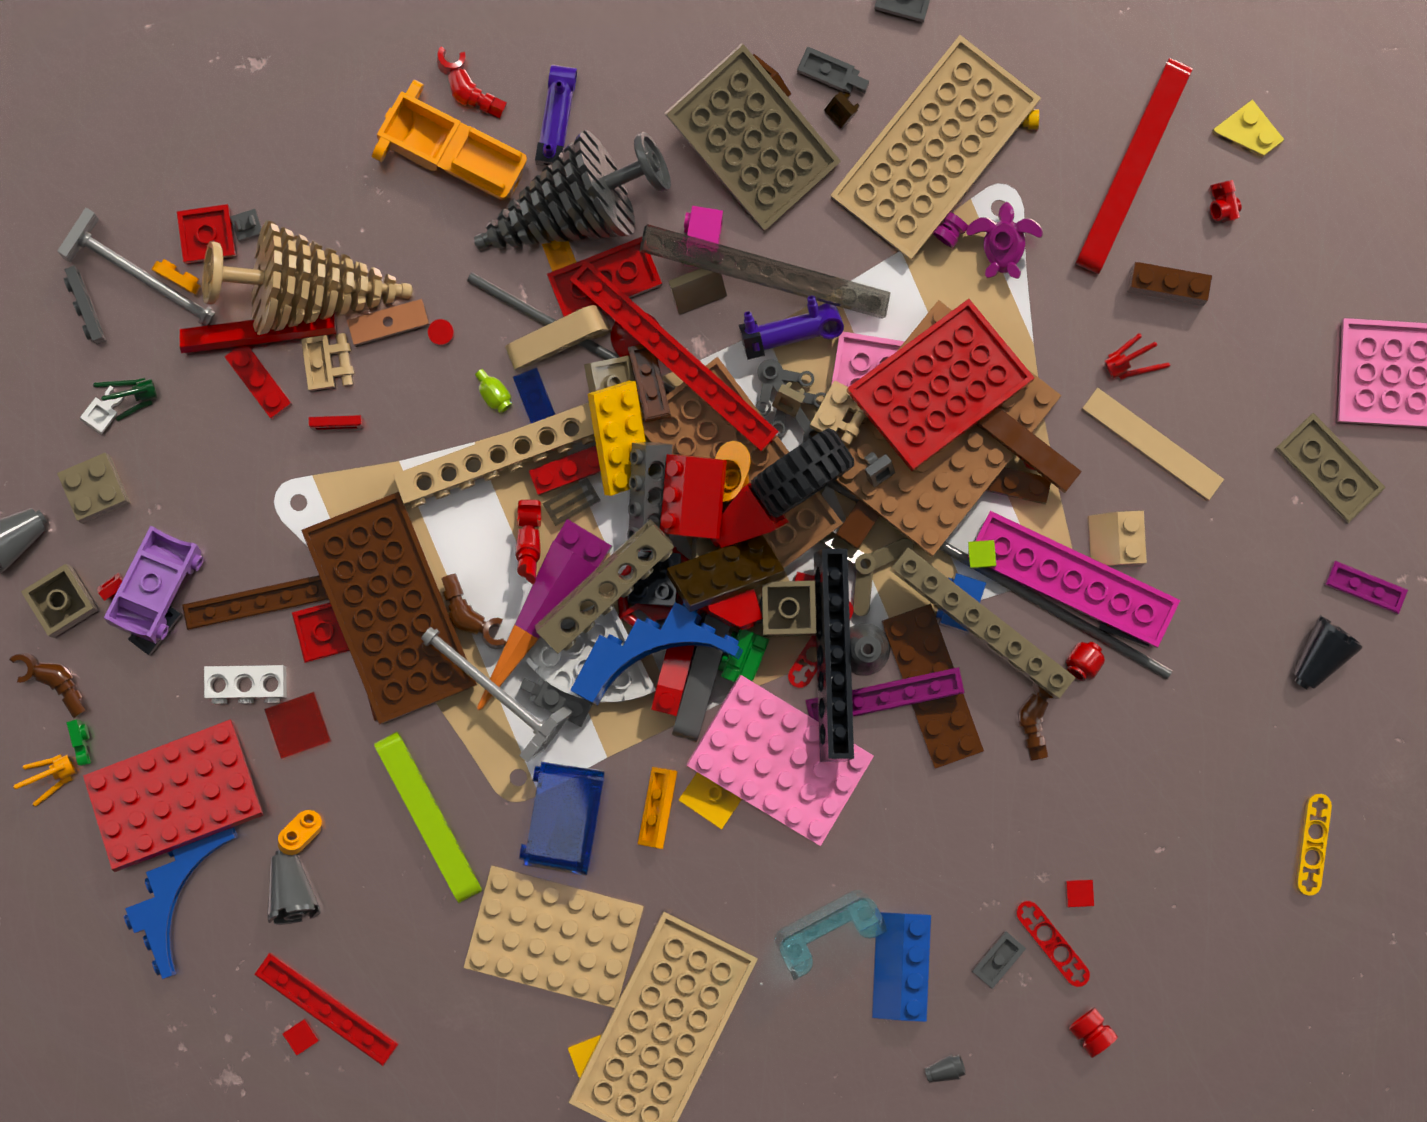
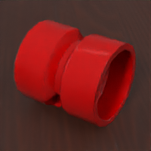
[1068,1007,1118,1058]

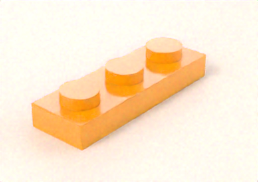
[638,767,677,849]

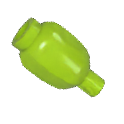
[475,369,512,413]

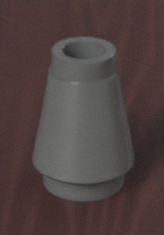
[925,1054,966,1083]

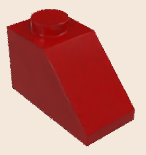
[699,589,763,630]

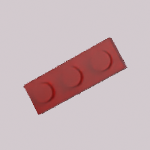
[224,345,292,420]
[529,445,601,496]

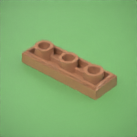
[347,299,429,346]

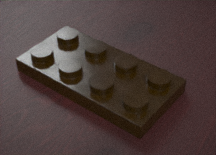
[667,535,785,612]

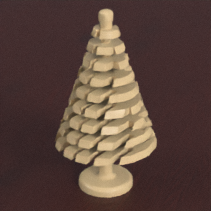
[202,221,413,335]

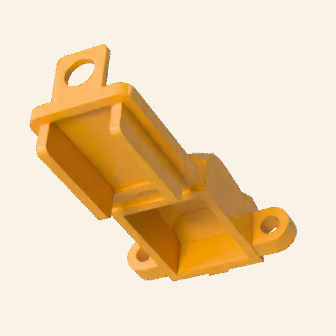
[372,80,527,200]

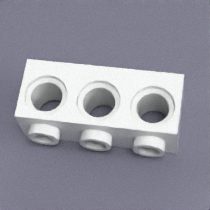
[204,665,287,704]

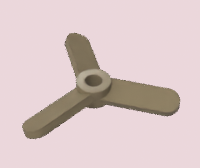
[821,532,914,616]

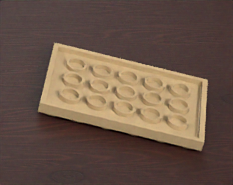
[464,865,644,1008]

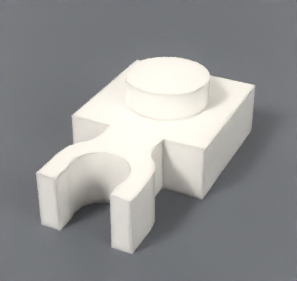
[80,386,124,435]

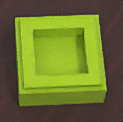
[968,540,996,569]

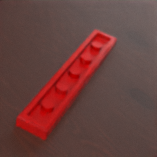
[180,312,336,354]
[254,953,399,1066]

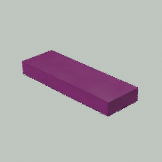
[1324,561,1408,614]

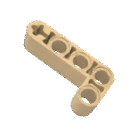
[505,305,612,371]

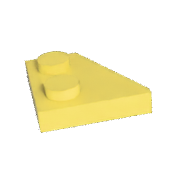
[1212,99,1284,157]

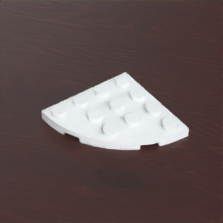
[524,605,656,702]

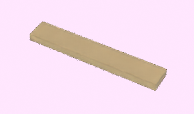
[1082,388,1224,501]

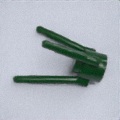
[93,377,157,421]

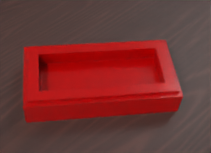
[309,415,364,431]

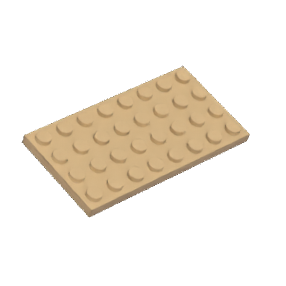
[830,35,1041,260]
[568,911,758,1122]

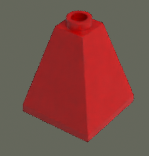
[710,483,789,548]

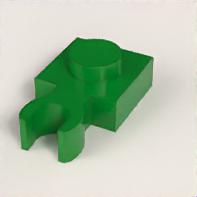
[66,719,91,766]

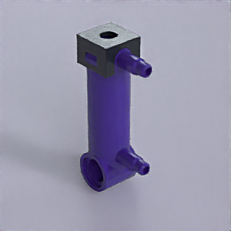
[535,65,577,167]
[739,296,844,360]

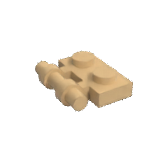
[301,333,354,391]
[810,380,868,446]

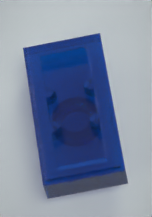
[513,367,555,423]

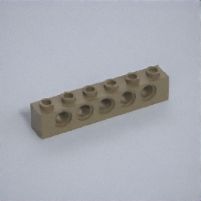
[535,519,674,654]

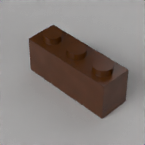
[1127,262,1212,306]

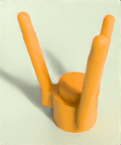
[13,754,76,807]

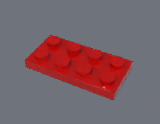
[547,236,662,317]

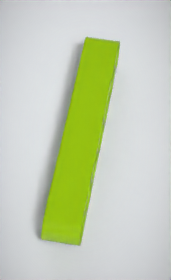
[374,732,482,903]

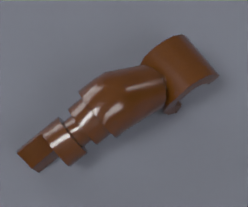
[441,573,507,649]
[9,653,85,719]
[1018,682,1053,761]

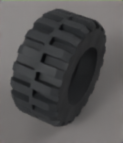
[751,428,854,518]

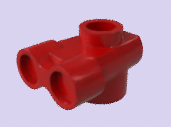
[1210,180,1242,222]

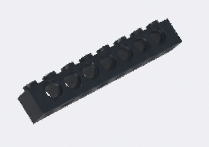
[814,548,854,762]

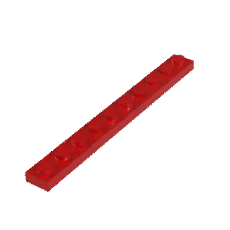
[569,261,780,452]

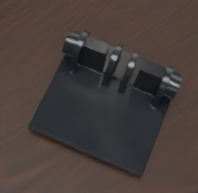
[628,551,681,607]

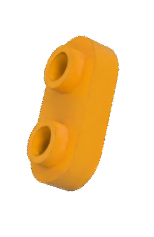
[151,259,201,296]
[278,810,322,855]

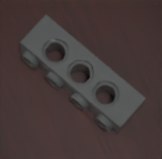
[627,442,673,550]

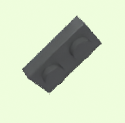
[972,931,1026,989]

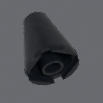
[1293,615,1363,690]

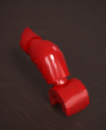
[437,46,507,118]
[515,500,541,585]

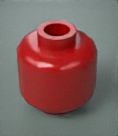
[1066,641,1105,681]

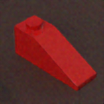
[651,646,695,716]

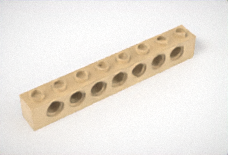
[393,403,595,508]

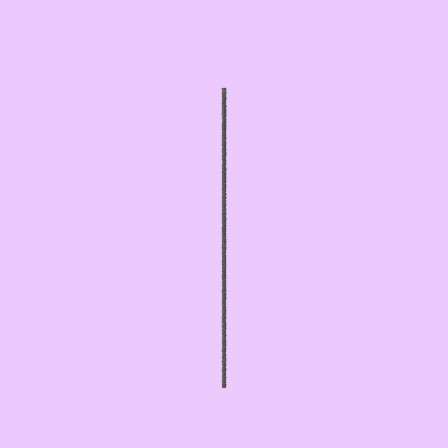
[467,272,1172,679]

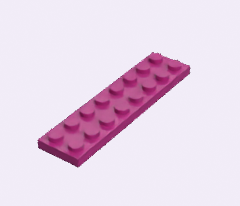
[968,511,1180,648]

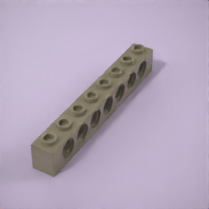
[890,547,1076,699]

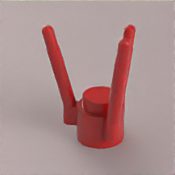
[1104,333,1170,380]

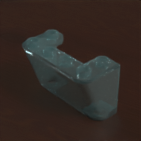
[775,890,887,980]

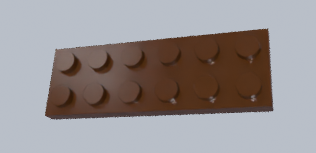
[881,603,984,769]

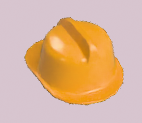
[715,441,751,502]

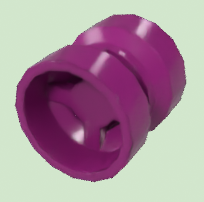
[933,212,968,248]

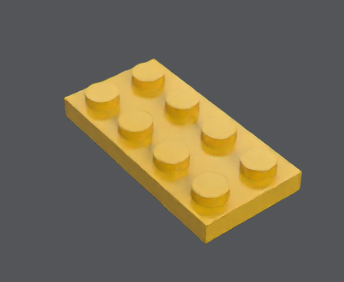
[587,380,650,496]

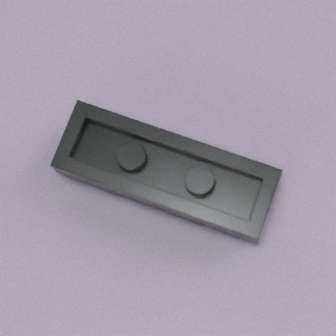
[63,266,106,345]

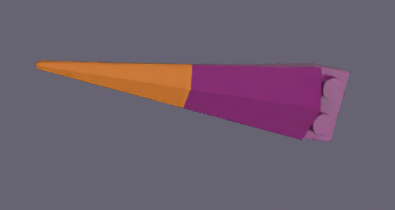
[477,519,613,710]

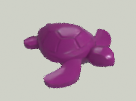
[966,202,1043,279]

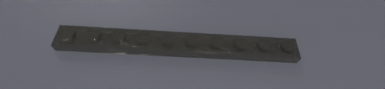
[640,224,891,319]

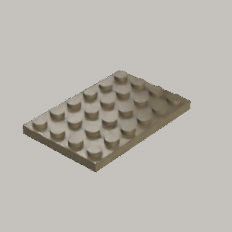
[664,43,841,230]

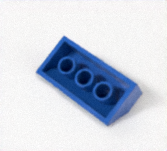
[872,912,931,1022]

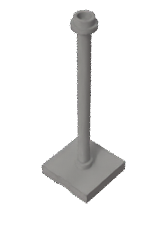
[58,207,215,325]
[421,627,573,762]

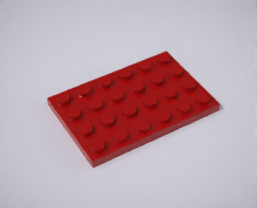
[846,299,1035,471]
[83,719,264,872]

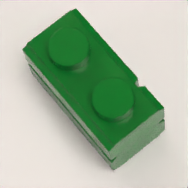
[718,628,770,682]

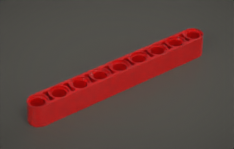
[1075,58,1193,274]

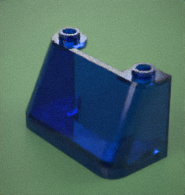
[519,761,605,876]

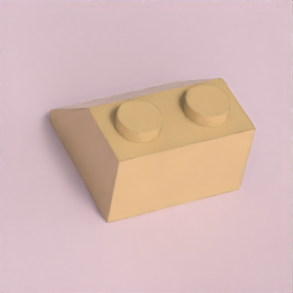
[1088,511,1147,567]

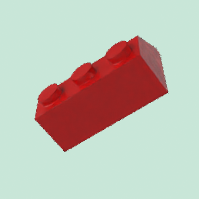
[660,454,727,539]

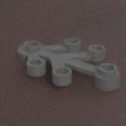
[756,359,826,442]

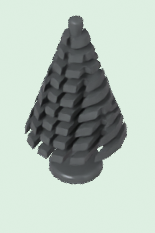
[474,130,671,250]

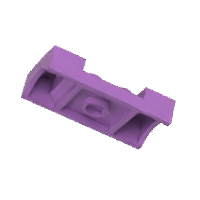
[104,526,203,644]

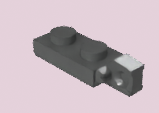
[797,47,869,93]
[520,678,593,727]

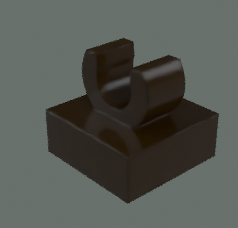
[824,92,860,128]

